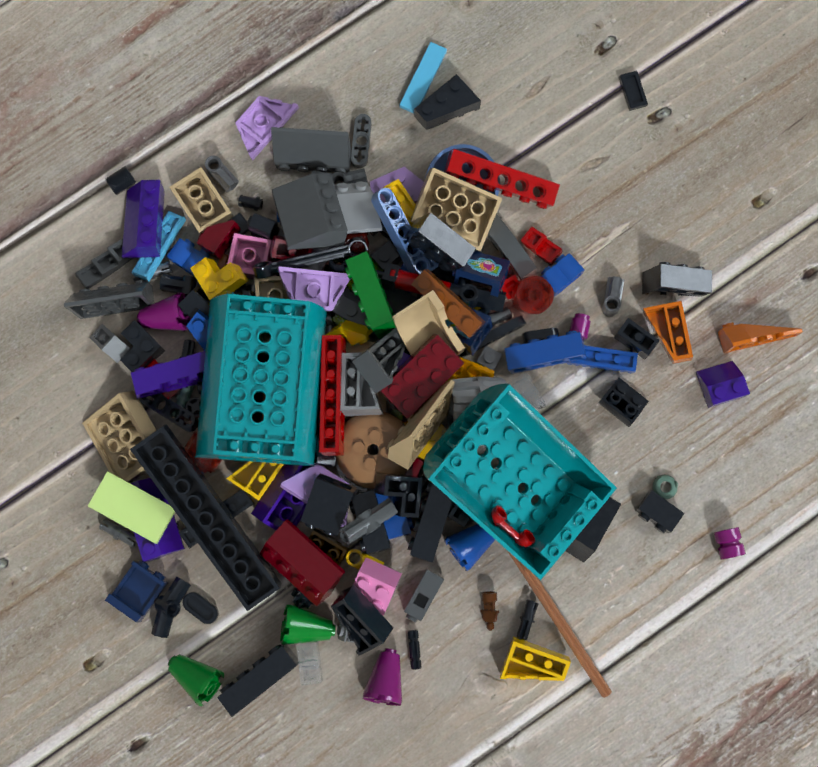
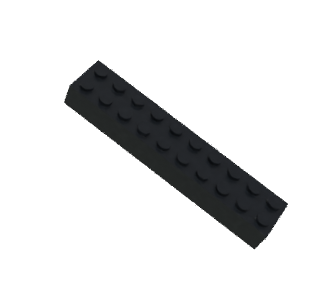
[130,424,281,611]

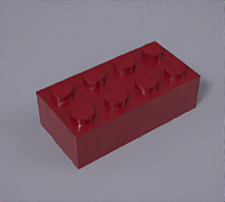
[380,334,464,419]

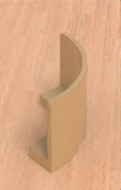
[393,290,465,356]

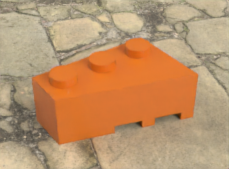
[643,301,693,364]

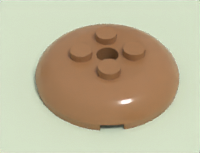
[336,412,408,489]

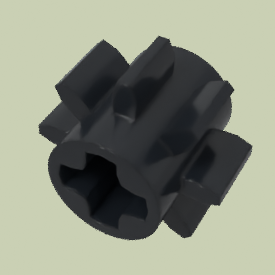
[291,588,313,609]

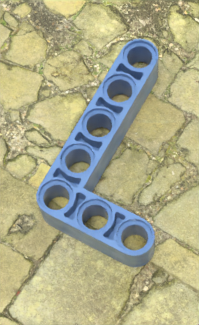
[371,188,439,275]

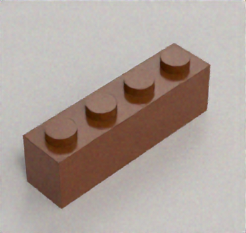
[411,269,485,338]

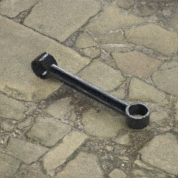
[252,237,367,279]

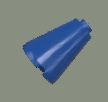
[444,524,495,571]

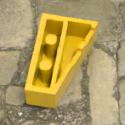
[226,461,284,500]

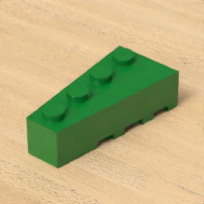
[345,251,396,339]

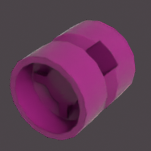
[714,527,746,560]

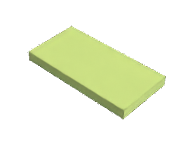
[88,471,175,544]

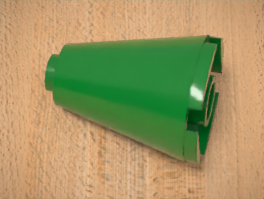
[280,604,336,645]
[168,654,224,707]

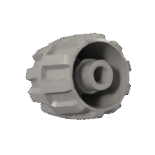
[447,376,507,427]

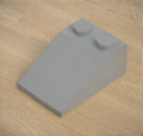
[334,181,382,234]

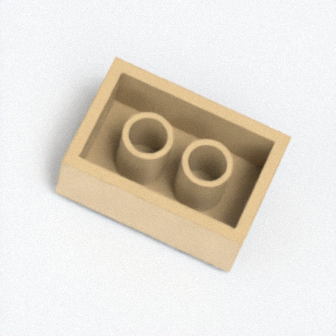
[169,167,233,234]

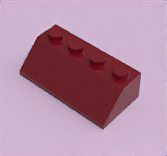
[260,519,345,606]

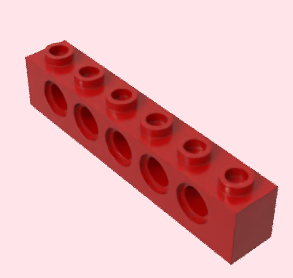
[444,149,560,209]
[319,335,346,456]

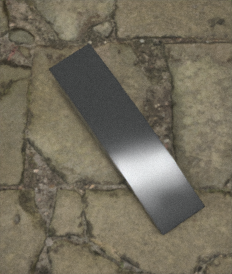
[487,214,537,279]
[75,239,133,289]

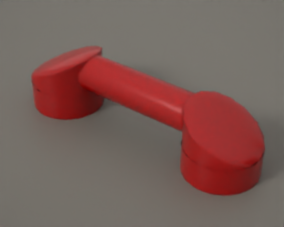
[491,506,535,547]

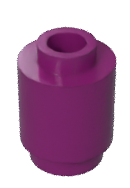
[569,313,591,340]

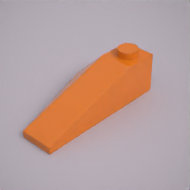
[718,322,803,354]

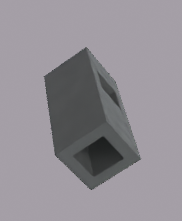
[404,570,444,623]

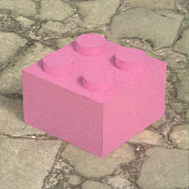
[227,233,272,279]
[353,557,402,616]

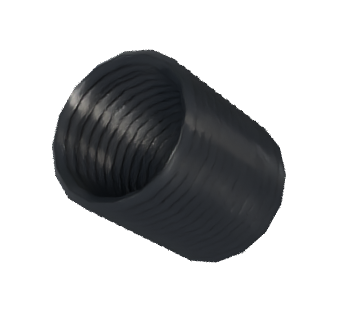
[105,166,136,195]

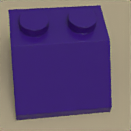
[696,361,750,408]

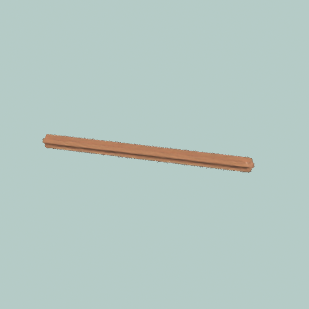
[507,550,612,698]

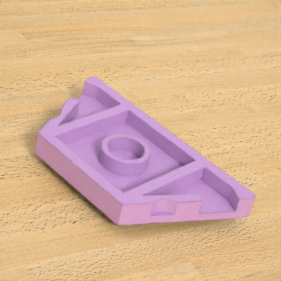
[235,96,299,160]
[370,167,424,218]
[278,266,351,311]
[280,464,350,527]

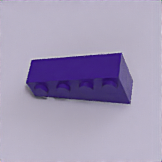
[131,351,205,399]

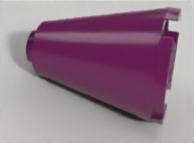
[137,293,192,331]
[363,648,402,706]

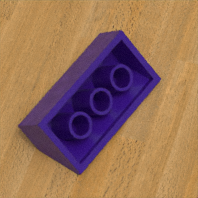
[122,180,165,258]
[251,464,315,530]
[131,478,185,562]

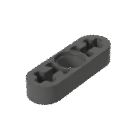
[351,114,372,168]

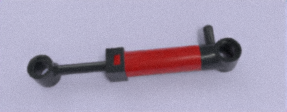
[329,256,479,309]

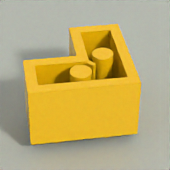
[190,257,249,300]

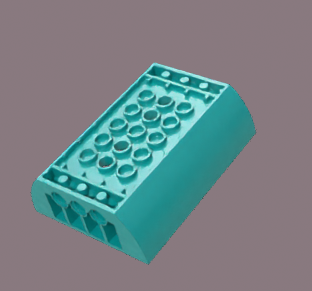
[195,294,327,466]
[423,383,617,580]

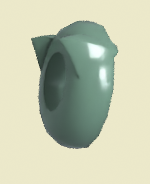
[652,474,678,500]

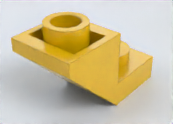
[326,320,373,346]

